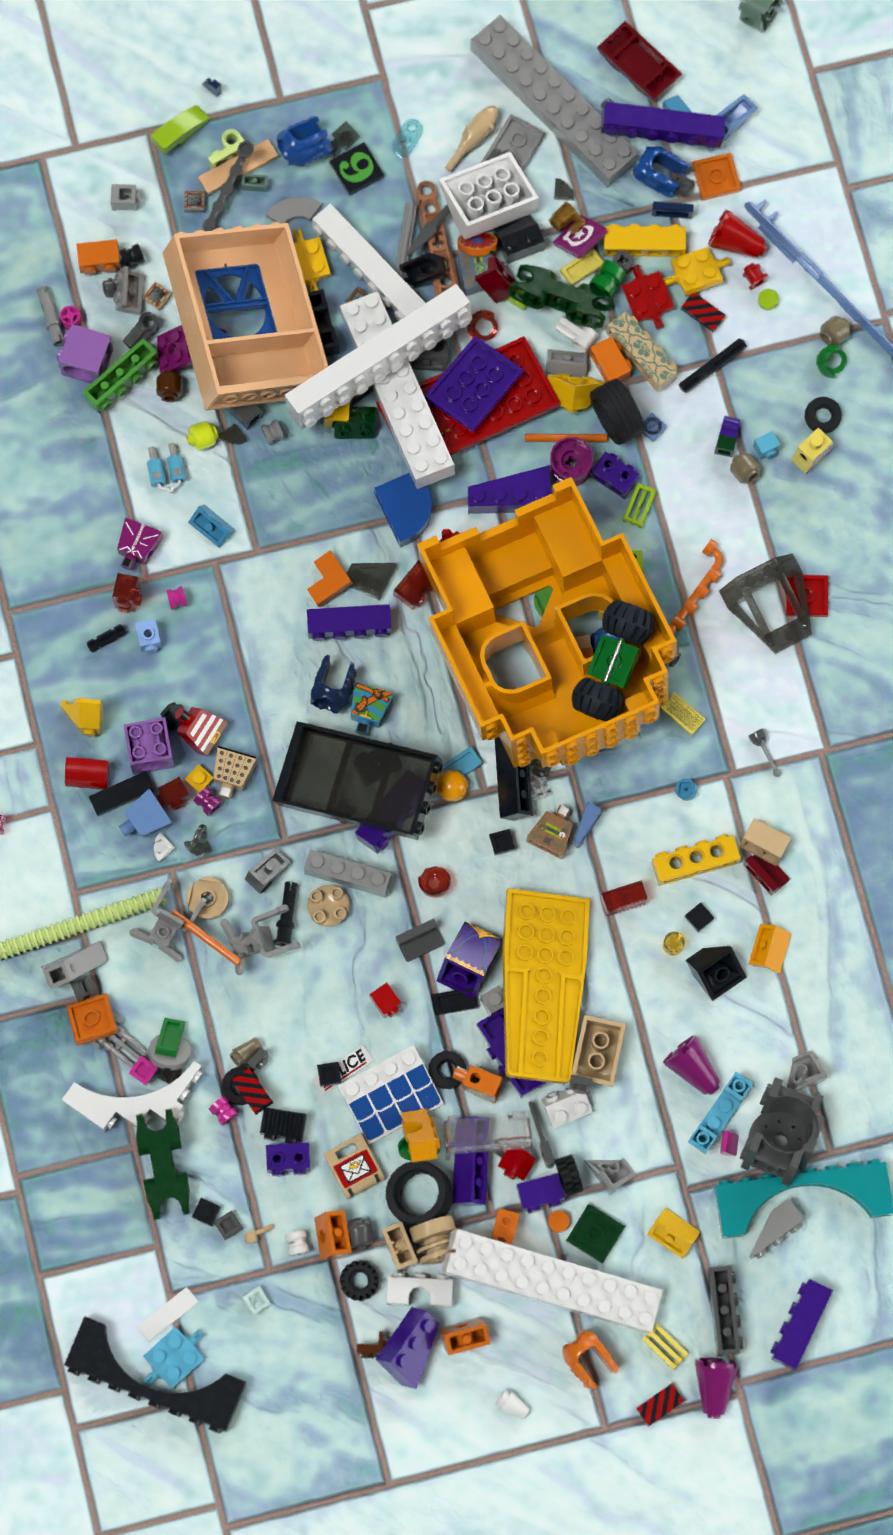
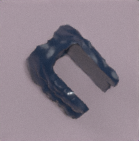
[310,655,357,714]

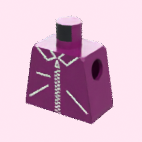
[117,517,163,571]

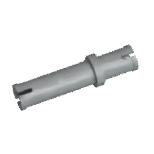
[36,286,65,346]

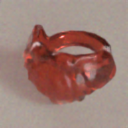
[467,310,498,340]

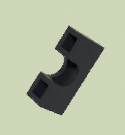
[308,289,340,357]

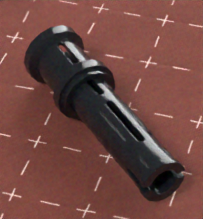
[273,881,298,947]

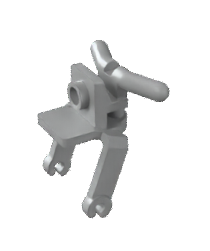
[129,878,207,962]
[220,904,301,975]

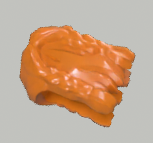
[562,1329,619,1390]

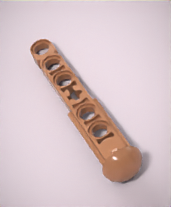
[417,181,460,296]

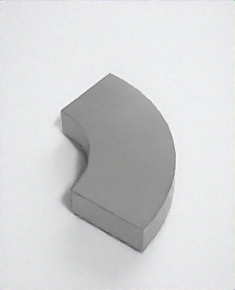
[266,197,322,224]

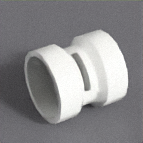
[284,1230,310,1257]

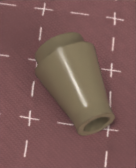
[230,1037,262,1067]

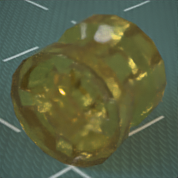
[663,932,685,956]

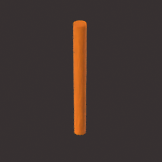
[525,434,607,442]
[171,909,242,966]

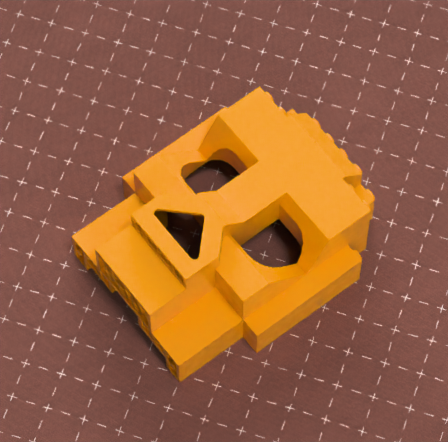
[417,477,677,768]

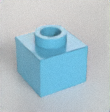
[753,431,780,460]

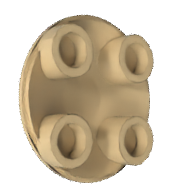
[307,885,350,927]

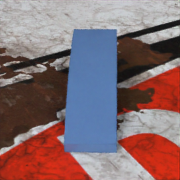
[704,94,757,152]

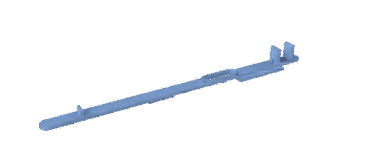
[745,199,893,358]

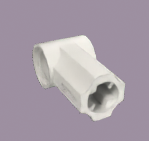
[555,316,599,353]

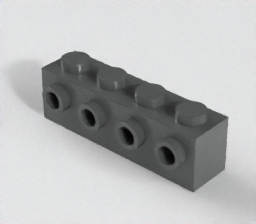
[707,1265,743,1357]

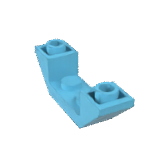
[688,1072,754,1154]

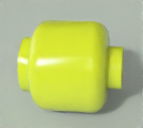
[186,421,218,450]

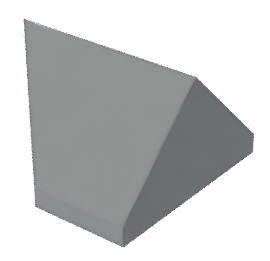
[787,1050,827,1092]
[584,1158,636,1195]

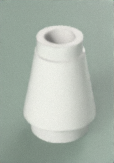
[496,1390,529,1419]

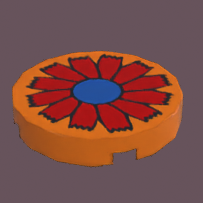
[457,232,498,256]

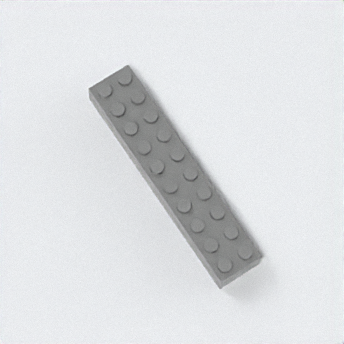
[470,15,638,188]

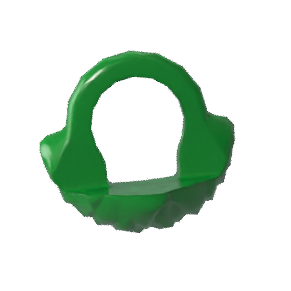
[816,344,847,378]

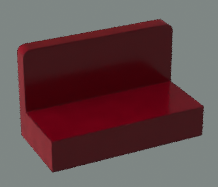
[475,255,517,303]
[743,855,790,896]

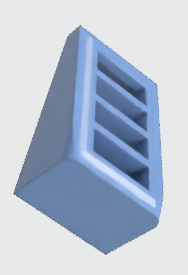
[574,801,602,848]

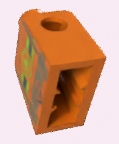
[452,1065,503,1104]

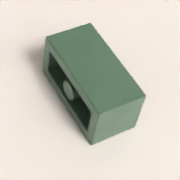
[242,173,268,192]

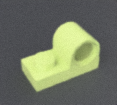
[208,129,244,169]

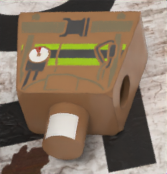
[526,805,573,860]

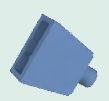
[118,789,171,837]

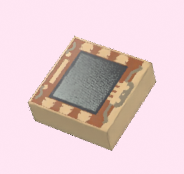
[143,282,172,311]

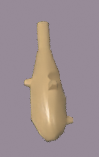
[445,106,498,172]

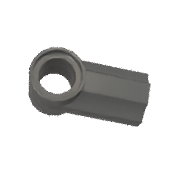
[122,312,159,349]

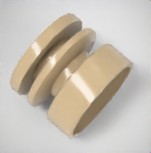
[409,1215,456,1265]

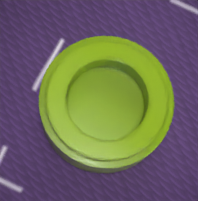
[758,289,779,310]

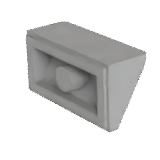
[545,349,588,378]

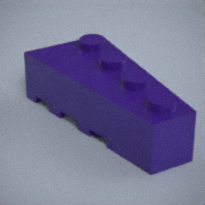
[467,465,551,514]

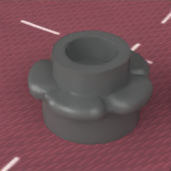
[102,278,117,298]

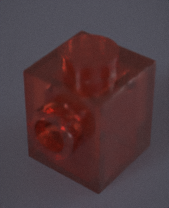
[156,777,190,811]

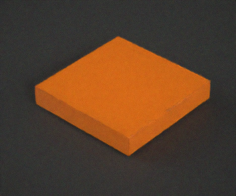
[691,152,741,201]
[66,993,118,1046]

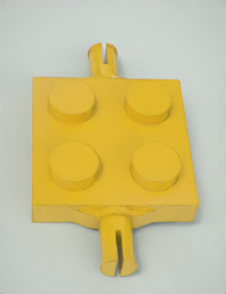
[293,229,331,292]
[663,247,730,296]

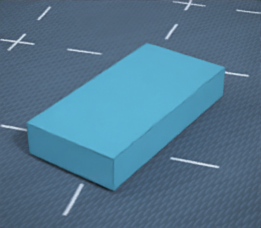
[441,746,483,776]

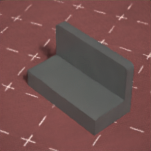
[396,918,444,962]

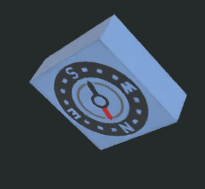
[642,413,667,442]

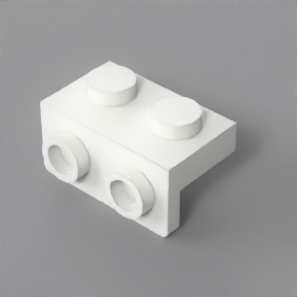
[541,1085,593,1129]

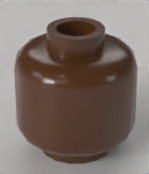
[156,370,183,402]

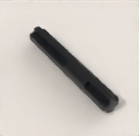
[678,338,747,393]

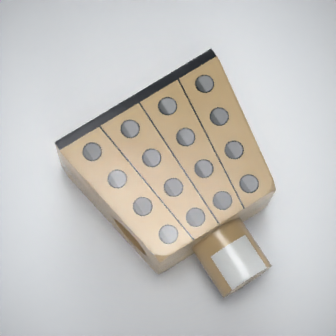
[213,746,257,799]

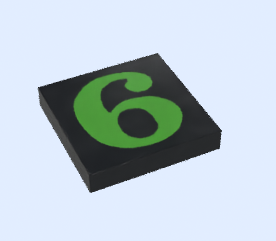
[329,142,384,196]

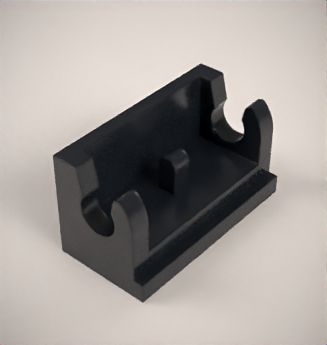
[399,252,446,288]

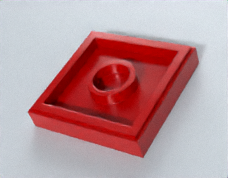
[786,574,828,617]

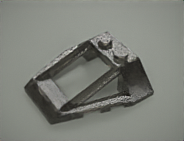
[719,553,812,654]

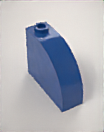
[374,472,432,548]

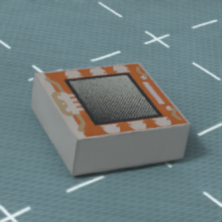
[184,191,205,212]

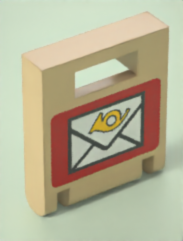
[323,1134,385,1199]

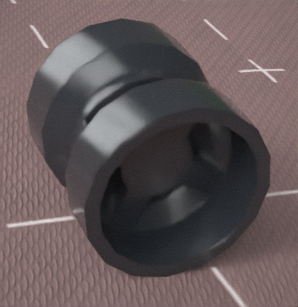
[119,244,145,268]

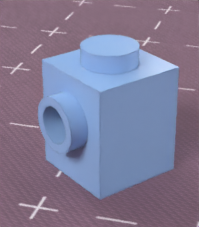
[135,619,162,653]

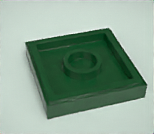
[566,1204,625,1264]

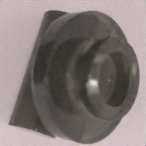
[157,1068,182,1084]

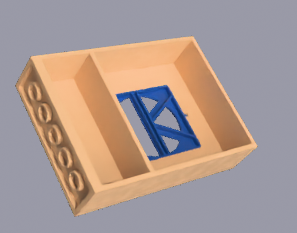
[162,222,328,411]

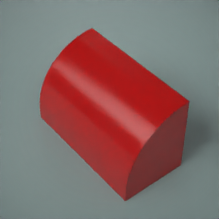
[65,757,110,790]

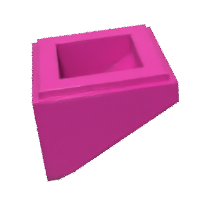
[720,1130,739,1156]

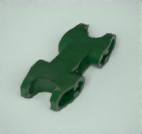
[508,264,614,329]
[136,1108,190,1220]

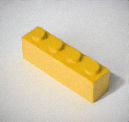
[603,224,686,257]

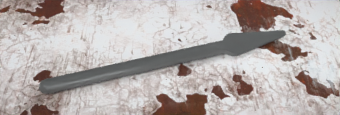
[407,149,501,256]

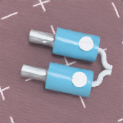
[147,443,187,493]

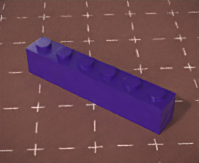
[600,101,725,148]

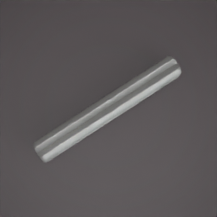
[395,202,417,279]

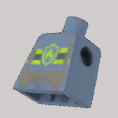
[458,253,506,296]

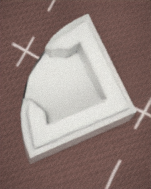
[154,832,175,863]

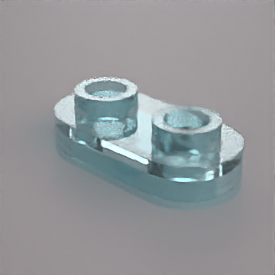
[393,119,422,157]

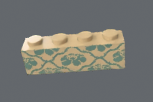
[606,311,678,393]

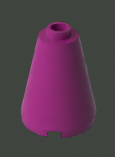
[663,1035,720,1095]
[695,1358,739,1419]

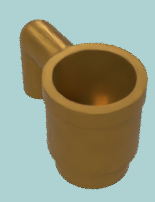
[549,202,586,234]

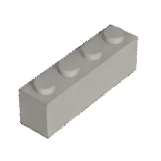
[304,849,391,898]

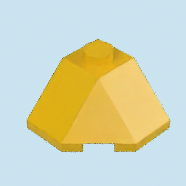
[547,373,604,413]
[60,698,104,737]

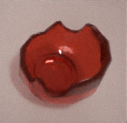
[418,866,452,898]

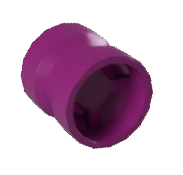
[193,787,223,816]

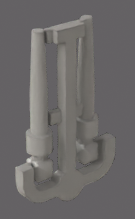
[91,1015,149,1068]

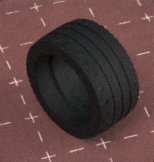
[590,379,645,445]
[385,1161,454,1227]

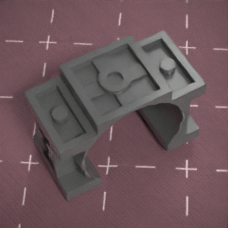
[740,1077,825,1186]

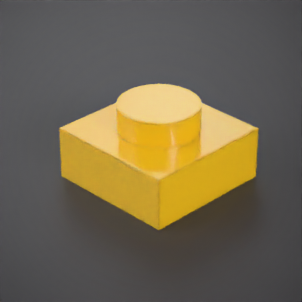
[184,764,214,793]

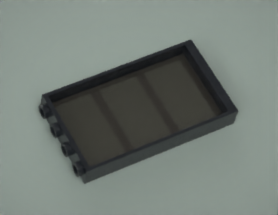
[272,721,443,840]

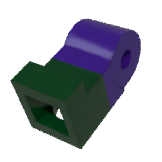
[714,416,740,458]

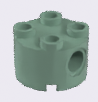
[738,0,782,32]

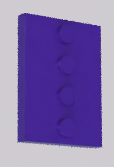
[424,336,524,433]

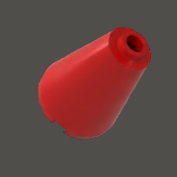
[708,209,767,258]

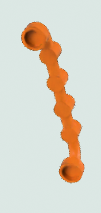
[669,539,723,634]

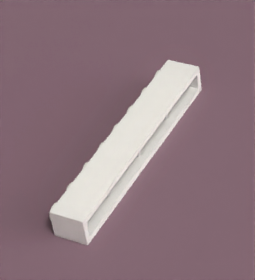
[312,203,426,321]

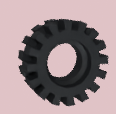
[555,1154,583,1196]
[340,1260,379,1301]

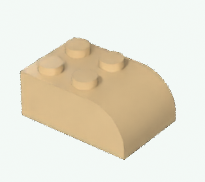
[571,1015,626,1087]

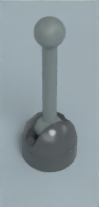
[748,728,781,777]

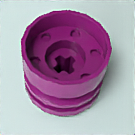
[550,437,593,486]

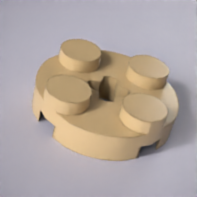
[186,877,229,920]

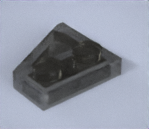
[347,563,397,601]

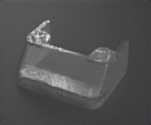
[443,1111,533,1161]

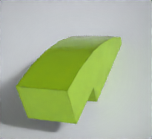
[150,105,210,155]

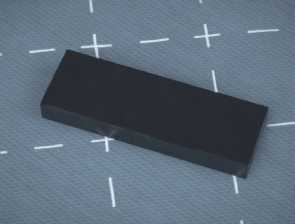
[89,771,155,817]

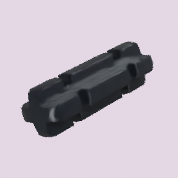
[87,624,126,652]

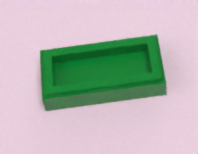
[155,1017,185,1058]

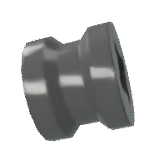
[613,251,633,275]

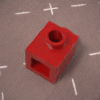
[369,982,402,1018]
[498,1144,536,1181]

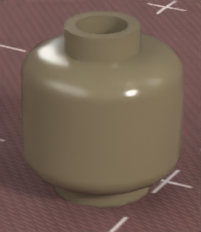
[820,316,850,346]
[730,453,761,484]

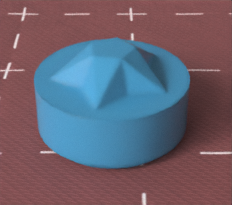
[675,778,698,801]

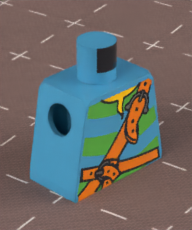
[351,682,394,735]

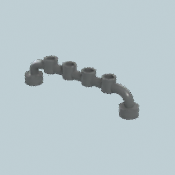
[203,141,254,231]

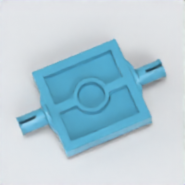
[143,1326,204,1388]

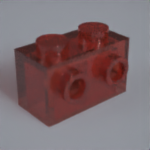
[112,573,143,613]

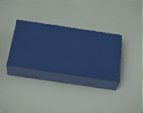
[652,201,694,219]

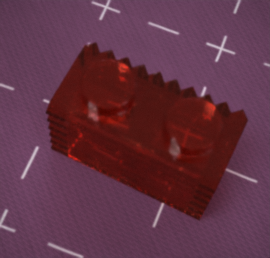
[393,560,434,610]
[600,881,648,917]

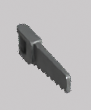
[528,1101,555,1169]

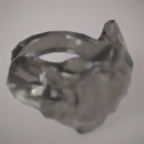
[184,824,213,856]

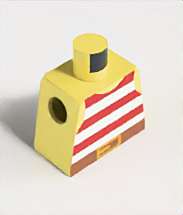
[791,428,833,474]

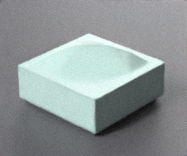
[240,1286,271,1316]

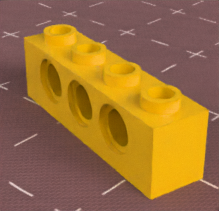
[651,834,741,886]

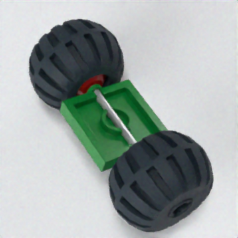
[572,600,655,722]

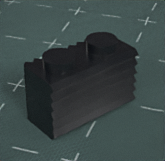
[260,1108,307,1143]

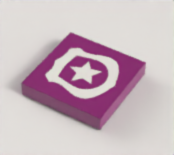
[553,215,608,259]

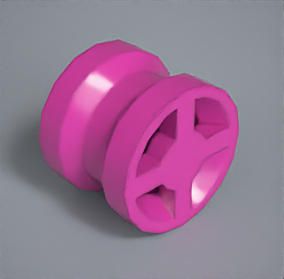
[60,306,82,330]
[166,586,187,610]

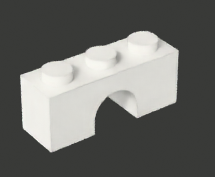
[387,1273,453,1308]

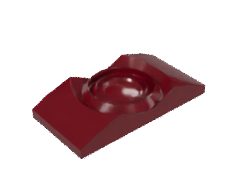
[597,21,683,102]

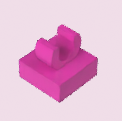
[129,1056,159,1086]

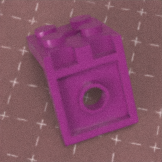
[157,325,226,374]

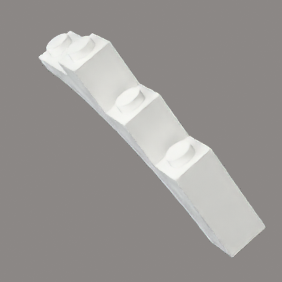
[62,1061,203,1132]

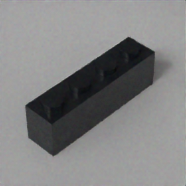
[495,736,533,821]

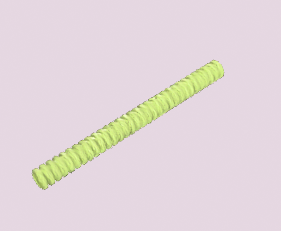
[0,887,166,961]

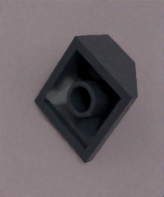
[685,946,747,1001]

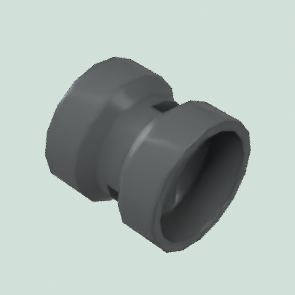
[70,975,98,1002]

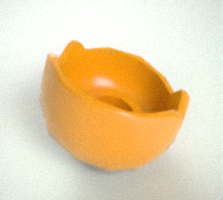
[436,769,469,802]

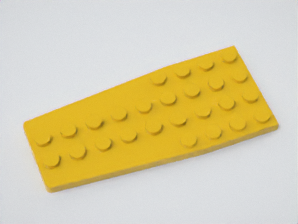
[502,888,590,1084]

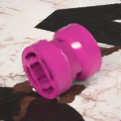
[208,1096,239,1126]

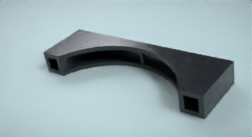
[64,1316,247,1434]

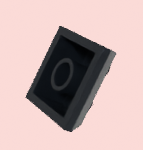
[492,214,545,264]

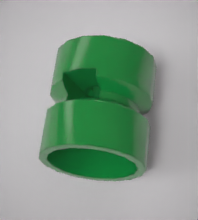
[589,260,626,297]

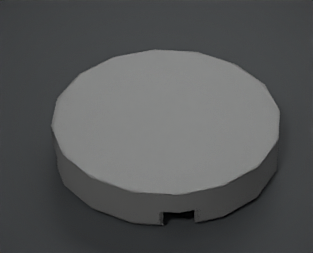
[148,1035,191,1070]

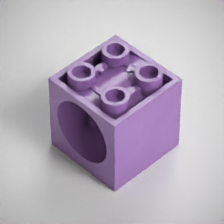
[57,324,114,384]
[124,717,175,775]

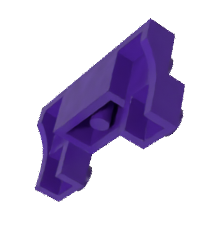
[476,1009,549,1098]

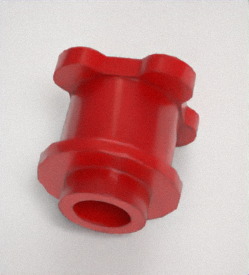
[742,263,769,290]

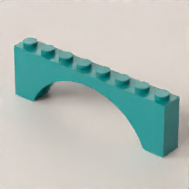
[714,1159,893,1239]

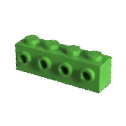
[82,338,159,413]

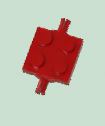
[621,265,674,330]

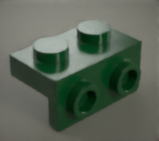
[334,406,376,439]

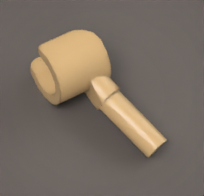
[245,1224,274,1244]

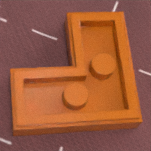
[307,550,353,607]

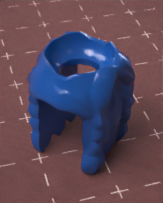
[277,116,333,167]
[633,146,689,197]

